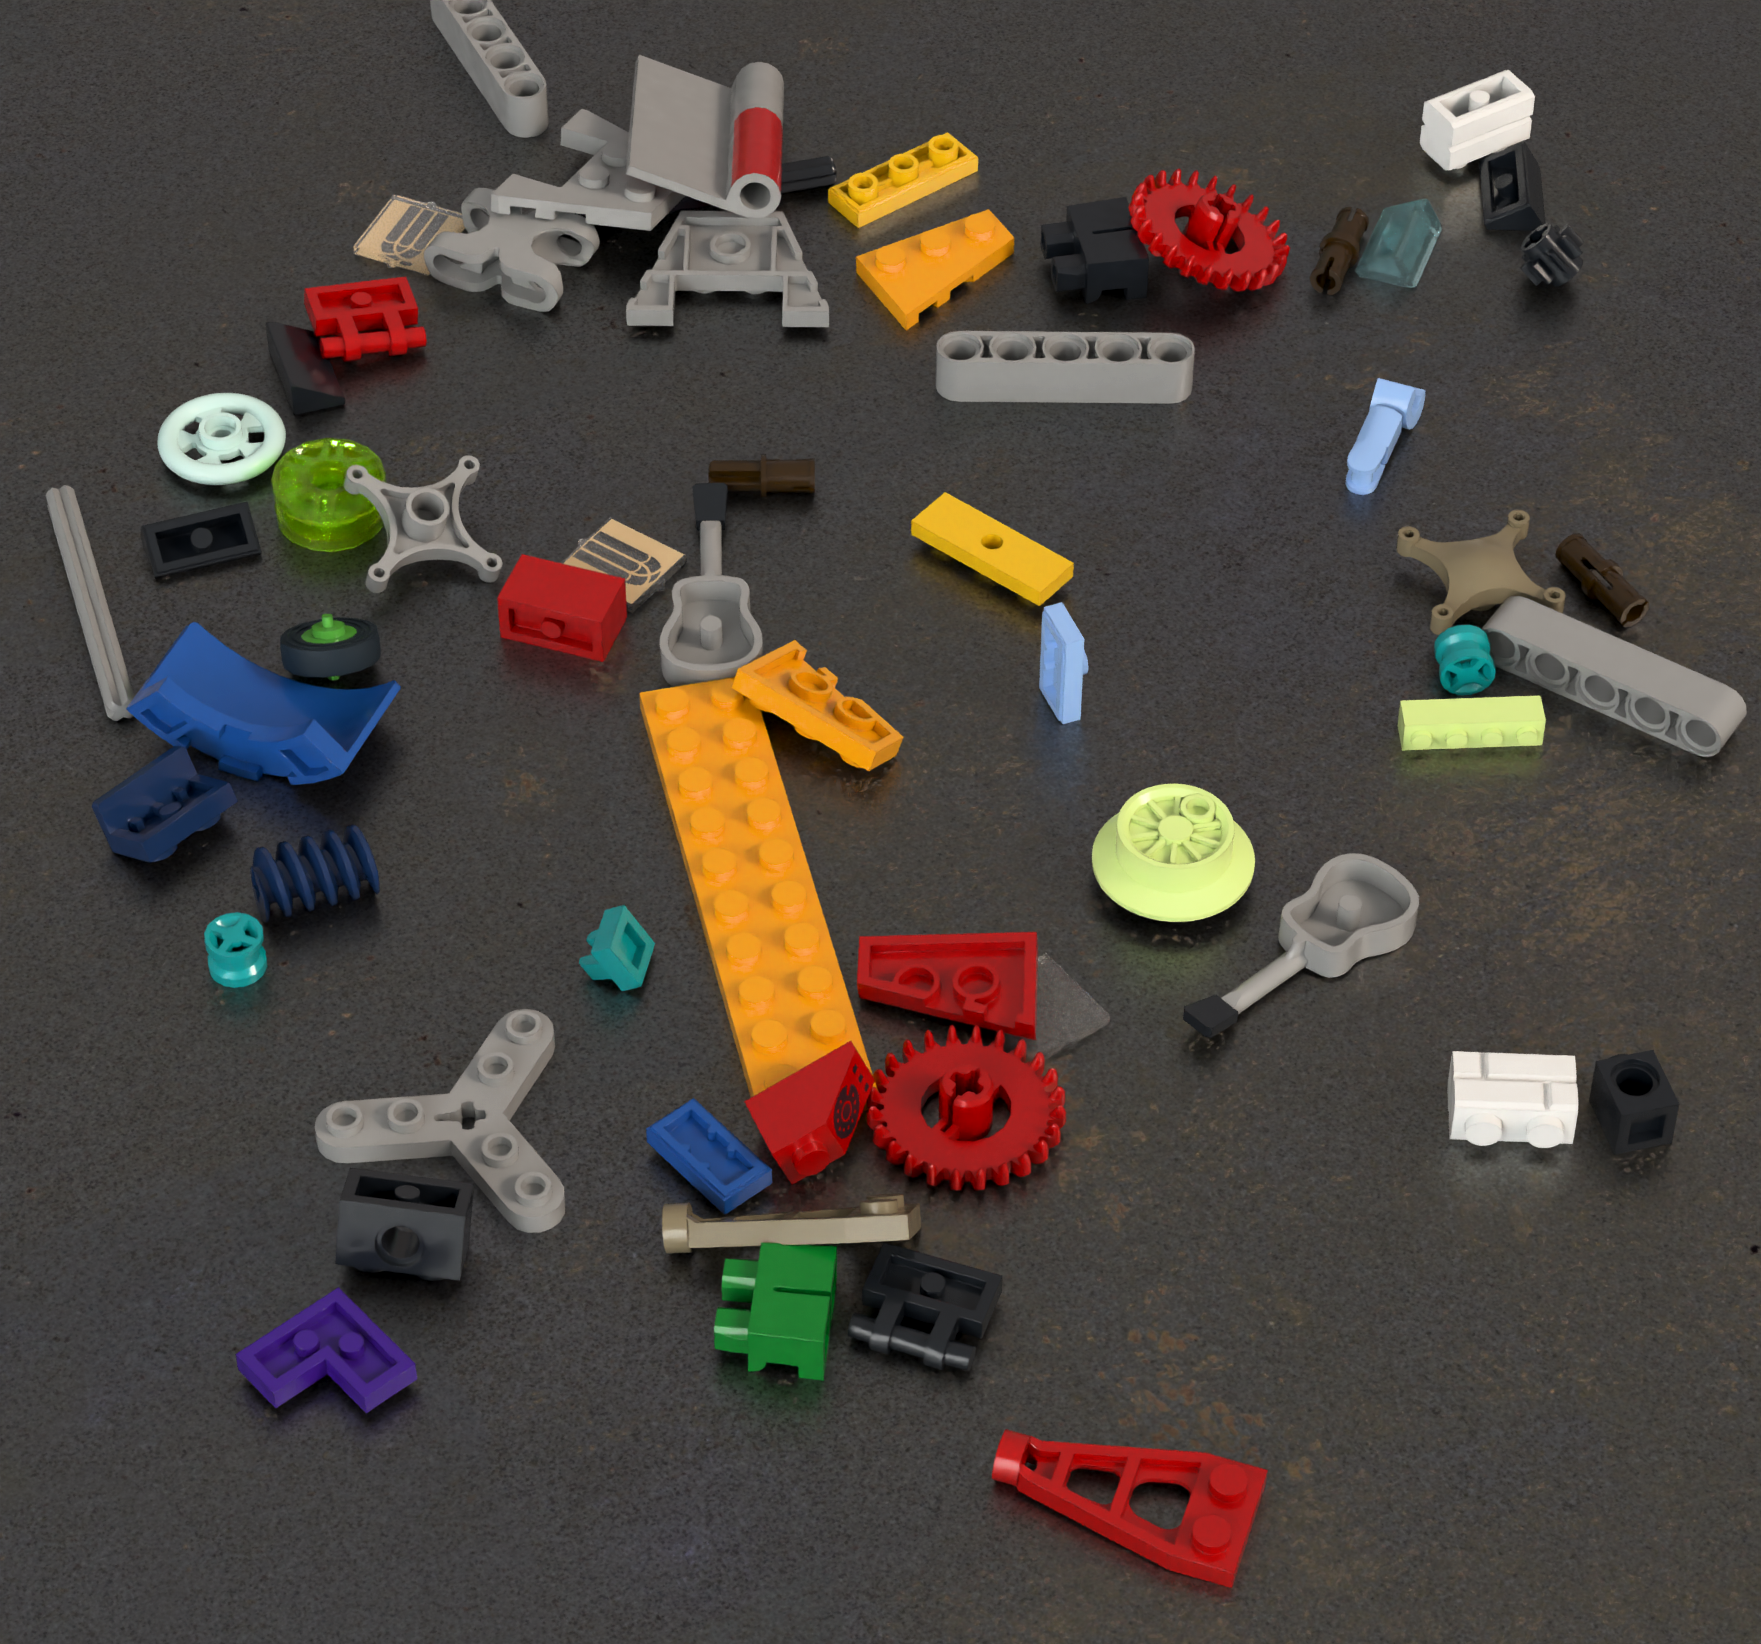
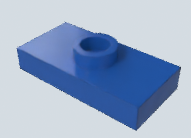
[646,1098,772,1215]

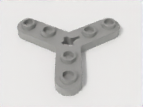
[314,1009,565,1233]

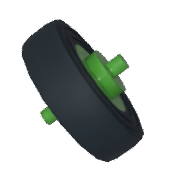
[280,614,381,680]

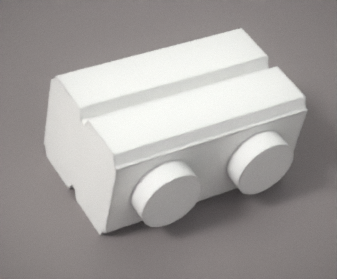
[1420,70,1535,171]
[1447,1051,1579,1148]

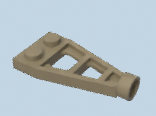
[662,1193,921,1254]

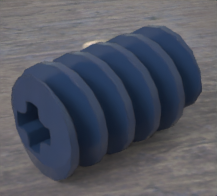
[250,824,380,923]

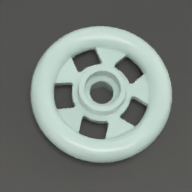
[157,393,286,485]

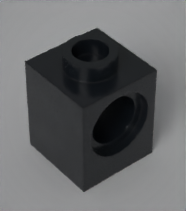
[1589,1050,1679,1155]

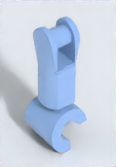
[1345,378,1426,495]

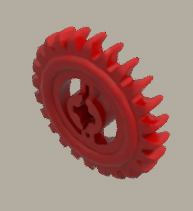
[1128,168,1290,292]
[866,1025,1066,1191]

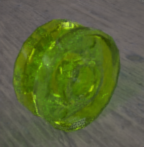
[271,438,386,552]

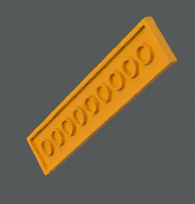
[640,677,877,1111]

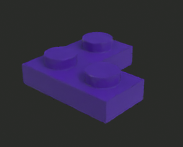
[235,1287,417,1413]

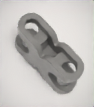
[424,188,600,312]

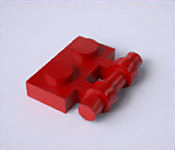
[304,276,427,362]

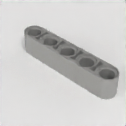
[430,0,549,138]
[936,331,1195,404]
[1482,596,1747,757]

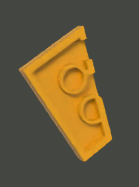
[856,209,1015,331]
[731,640,904,771]

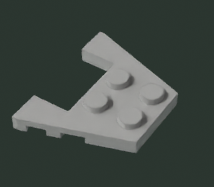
[491,109,685,231]
[626,211,829,327]

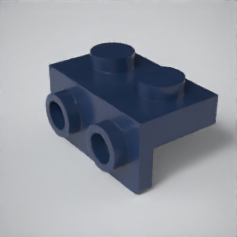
[92,746,238,863]

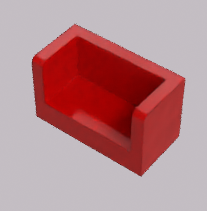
[497,554,627,662]

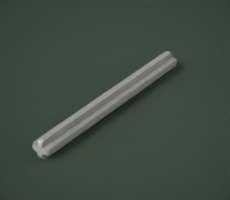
[45,485,135,721]

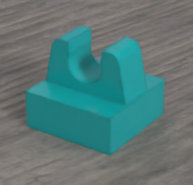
[579,905,655,991]

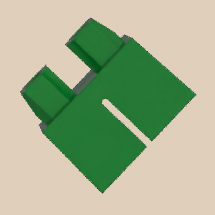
[714,1242,837,1381]

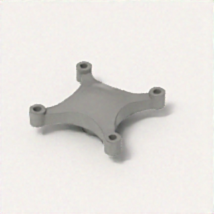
[344,455,502,593]

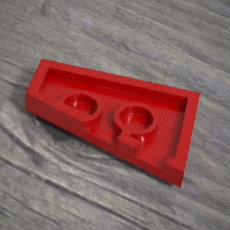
[857,932,1038,1040]

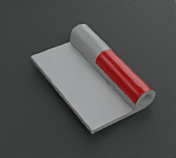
[626,55,784,219]

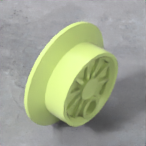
[1092,784,1255,922]

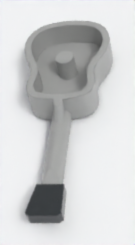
[659,483,763,687]
[1183,853,1419,1038]

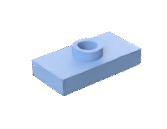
[1039,602,1088,724]

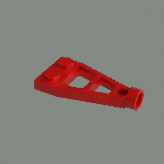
[992,1429,1268,1588]

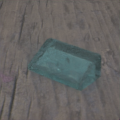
[1355,198,1442,288]

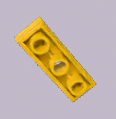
[828,132,978,228]
[911,492,1074,606]

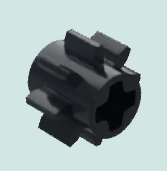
[1520,223,1584,287]

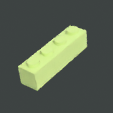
[1397,695,1546,750]

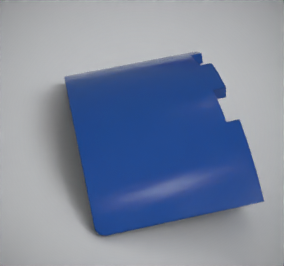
[126,622,401,785]

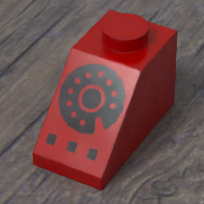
[744,1041,875,1185]

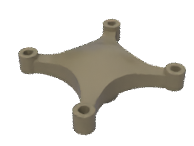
[1396,510,1566,635]

